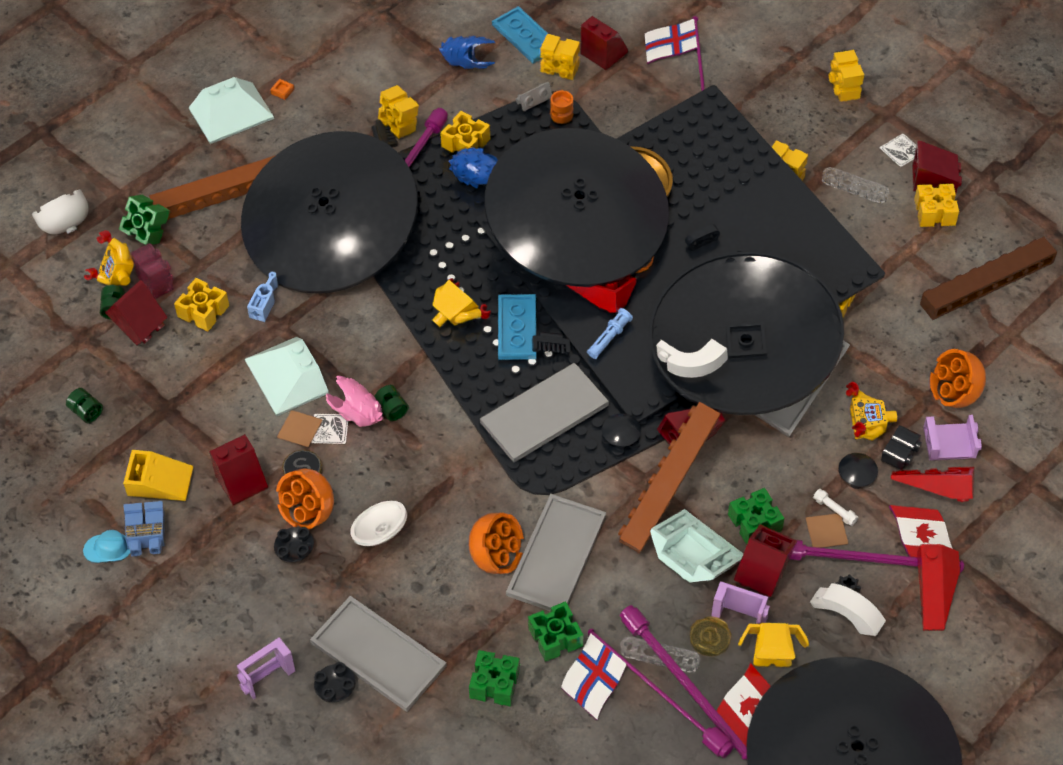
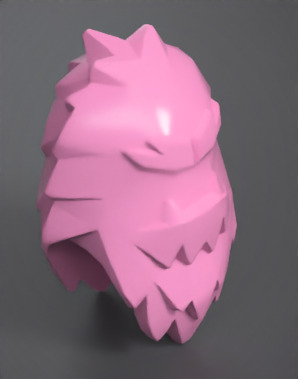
[326,376,384,427]

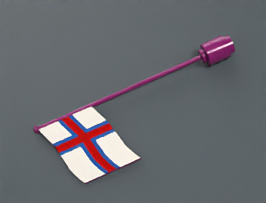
[645,16,705,90]
[561,629,734,758]

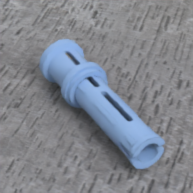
[587,308,633,359]

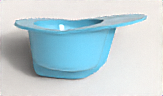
[83,530,130,563]

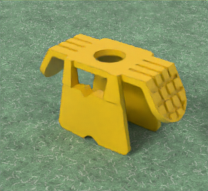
[738,623,809,667]

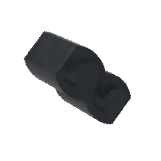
[881,425,922,470]

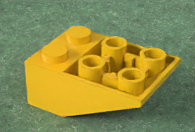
[123,450,194,501]

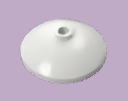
[350,501,407,546]

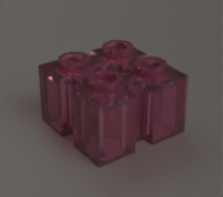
[130,243,174,299]

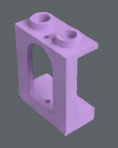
[237,638,295,699]

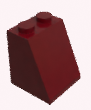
[580,16,628,70]
[912,141,962,194]
[106,280,168,346]
[657,409,725,445]
[209,434,268,505]
[734,524,797,597]

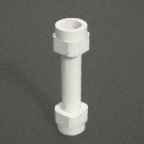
[813,489,858,526]

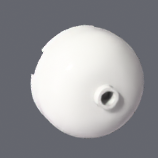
[32,190,89,234]

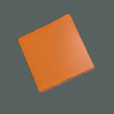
[270,79,294,100]

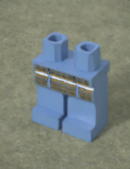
[123,501,165,556]

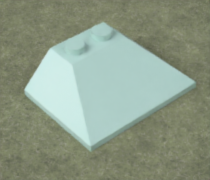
[189,77,274,144]
[245,337,329,416]
[650,509,743,582]

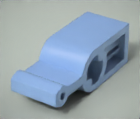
[247,272,278,322]

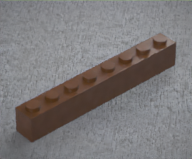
[920,237,1057,320]

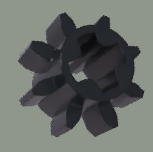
[835,574,861,593]

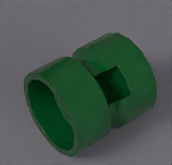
[100,285,126,320]
[374,385,409,421]
[66,388,103,423]

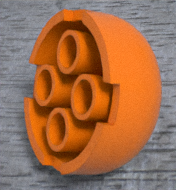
[930,349,986,408]
[276,468,334,530]
[469,513,524,574]

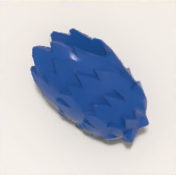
[439,36,495,69]
[448,147,498,188]

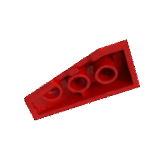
[566,276,636,313]
[891,467,975,502]
[917,544,960,631]

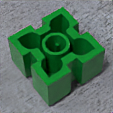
[119,195,170,245]
[728,488,785,545]
[528,601,583,662]
[469,650,520,707]

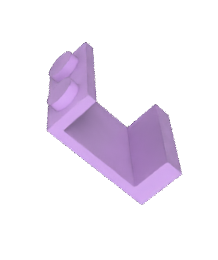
[923,415,981,460]
[711,581,770,624]

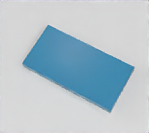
[492,6,548,64]
[498,294,536,360]

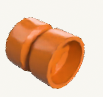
[551,90,573,124]

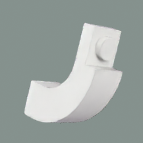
[656,339,728,378]
[810,583,886,636]

